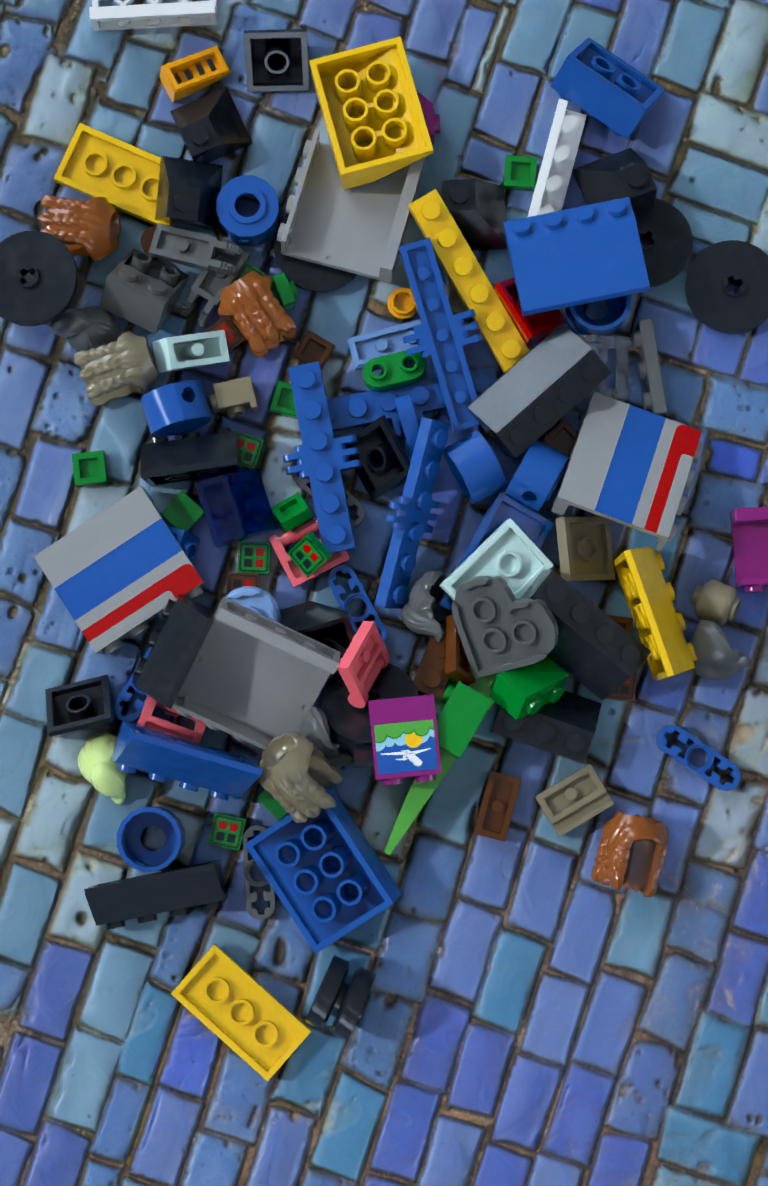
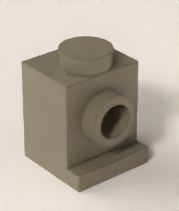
[209,376,259,417]

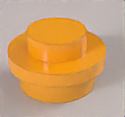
[387,288,417,320]

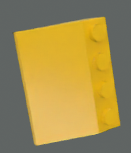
[309,36,434,190]
[613,546,697,681]

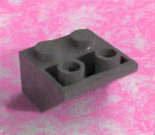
[99,249,189,334]

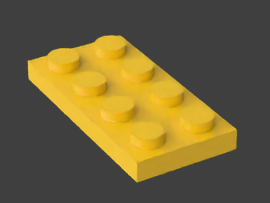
[53,123,173,226]
[171,943,311,1081]

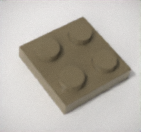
[555,517,615,582]

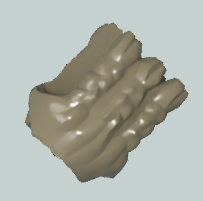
[74,331,159,406]
[258,731,342,823]

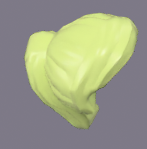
[78,732,128,805]

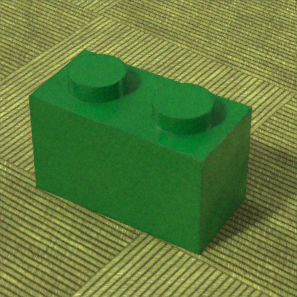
[490,656,568,721]
[436,681,493,758]

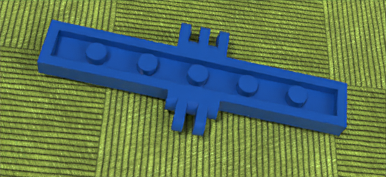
[399,237,483,432]
[283,361,362,554]
[327,363,497,440]
[374,417,450,609]

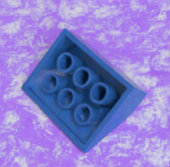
[503,197,650,316]
[111,721,263,801]
[244,786,403,954]

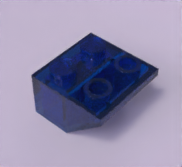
[195,469,278,549]

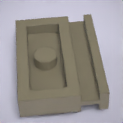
[534,764,614,837]

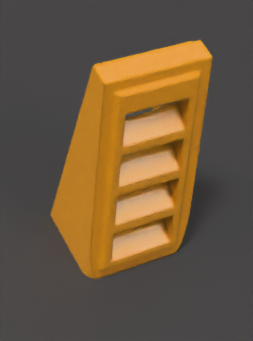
[159,45,231,102]

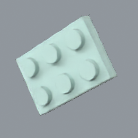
[439,518,553,600]

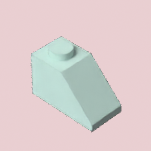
[152,330,230,373]

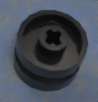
[305,955,376,1041]

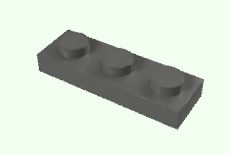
[632,319,667,417]

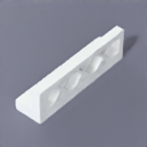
[89,0,218,31]
[528,99,587,217]

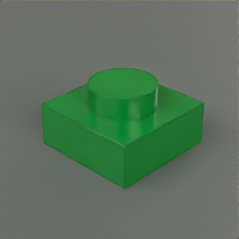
[272,272,299,312]
[271,492,314,532]

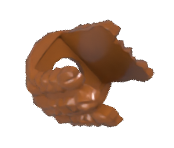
[39,195,122,262]
[218,270,296,358]
[591,810,669,898]

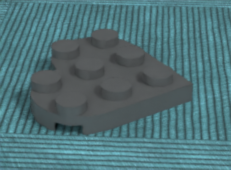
[451,576,559,679]

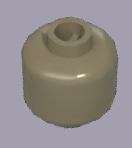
[691,579,742,626]

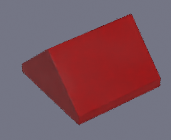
[494,277,566,347]

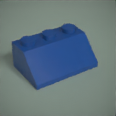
[550,37,665,139]

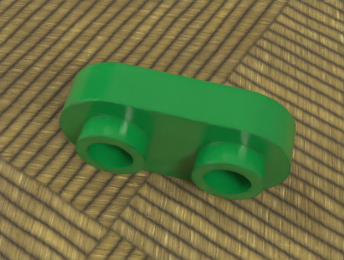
[362,350,425,392]

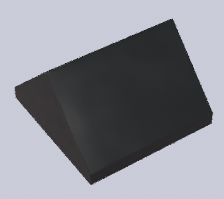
[244,29,310,92]
[345,415,410,500]
[45,674,119,738]

